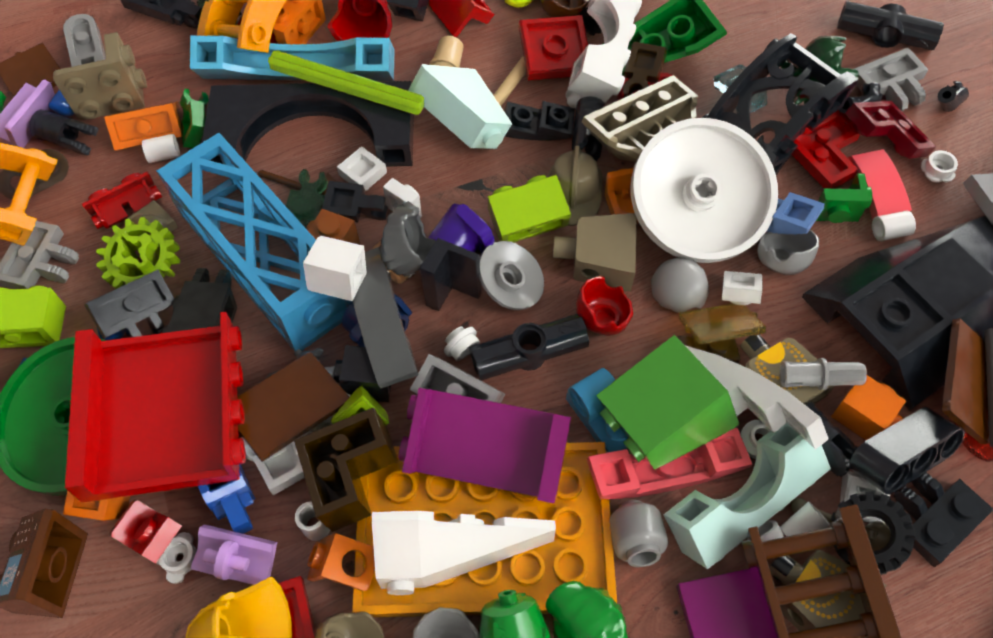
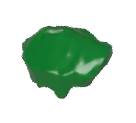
[545,581,628,638]

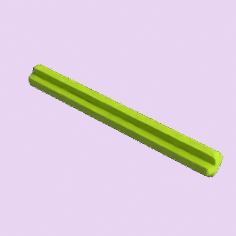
[268,50,424,115]

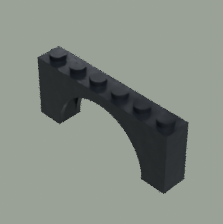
[202,81,414,167]

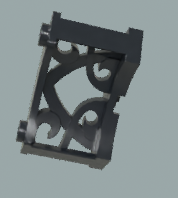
[702,33,859,176]

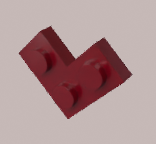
[845,101,936,159]

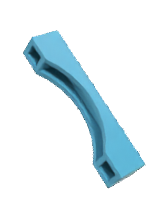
[190,35,395,81]

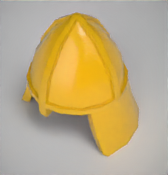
[186,577,292,638]

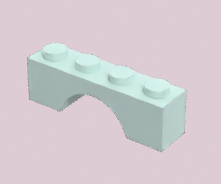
[663,423,831,569]

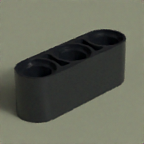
[850,407,965,494]

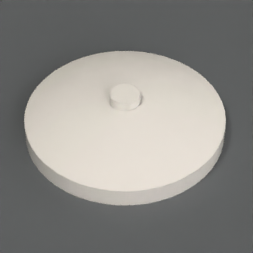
[630,118,778,263]

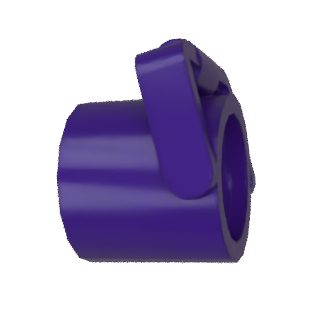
[428,203,495,254]

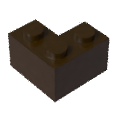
[294,407,399,532]

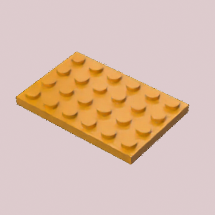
[352,442,617,617]

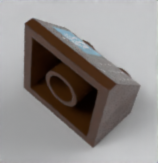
[0,509,88,618]

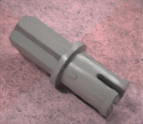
[780,358,867,390]

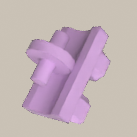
[191,525,278,585]

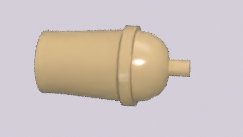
[429,36,464,68]

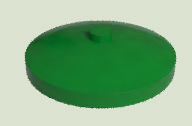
[0,337,106,496]

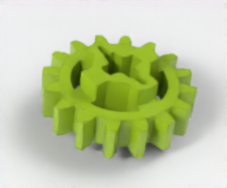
[96,217,181,289]

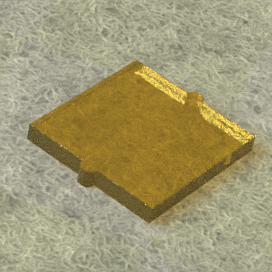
[679,304,766,344]

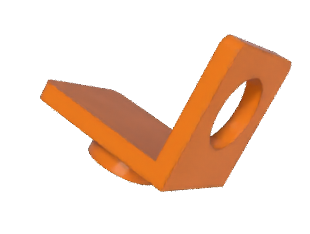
[307,533,375,591]

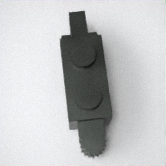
[162,268,238,333]

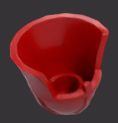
[327,0,392,41]

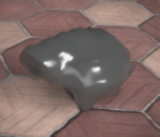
[378,201,435,277]

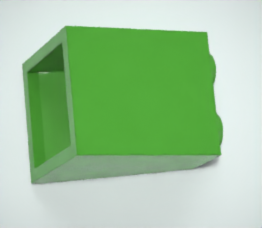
[596,335,739,470]

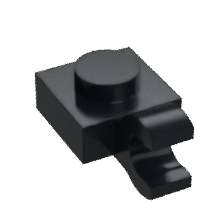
[322,181,388,223]

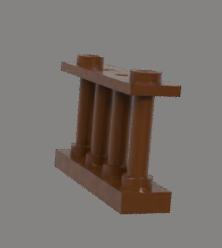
[742,504,901,638]

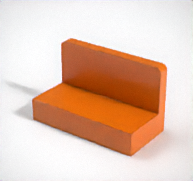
[104,101,182,150]

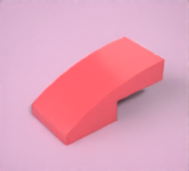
[848,149,912,221]

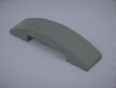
[353,248,419,389]

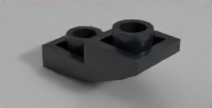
[504,101,575,141]

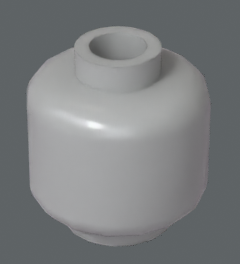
[609,500,668,567]

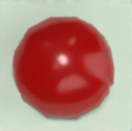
[576,276,633,336]

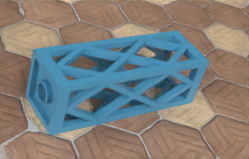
[156,133,352,352]

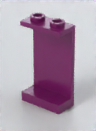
[398,388,571,503]

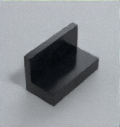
[420,238,481,311]

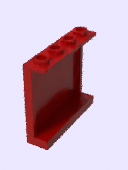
[65,312,246,503]

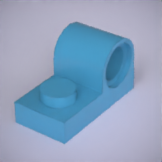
[566,368,629,453]

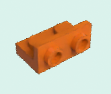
[272,0,326,45]

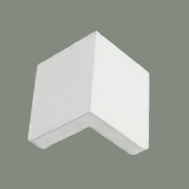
[303,236,367,301]

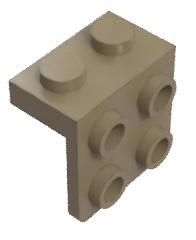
[53,32,147,120]

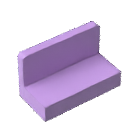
[0,80,55,148]

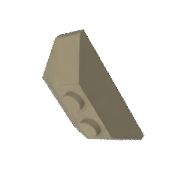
[582,75,698,163]

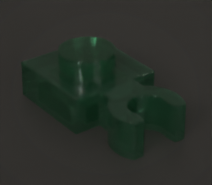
[286,169,328,228]

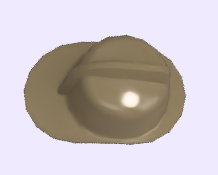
[548,146,603,226]

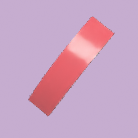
[587,428,753,499]

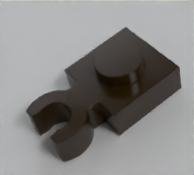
[623,42,667,98]

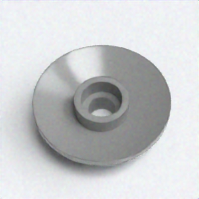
[479,241,544,310]

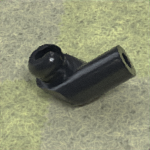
[938,81,969,112]
[839,82,883,114]

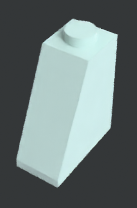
[408,64,512,149]

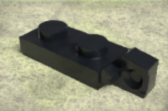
[120,0,202,29]

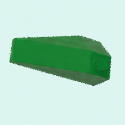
[601,0,727,76]

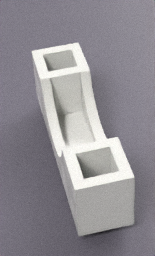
[568,0,642,103]

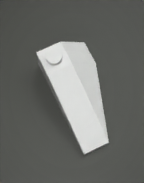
[372,511,556,595]

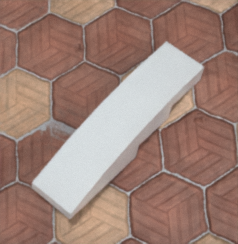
[686,346,829,450]

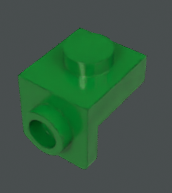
[816,173,872,223]

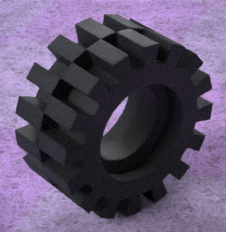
[831,492,915,575]

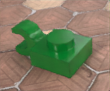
[180,88,209,149]

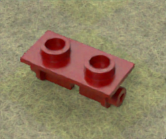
[82,171,162,229]

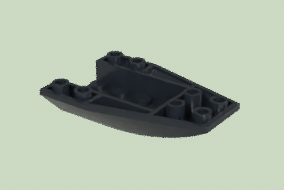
[802,216,993,411]

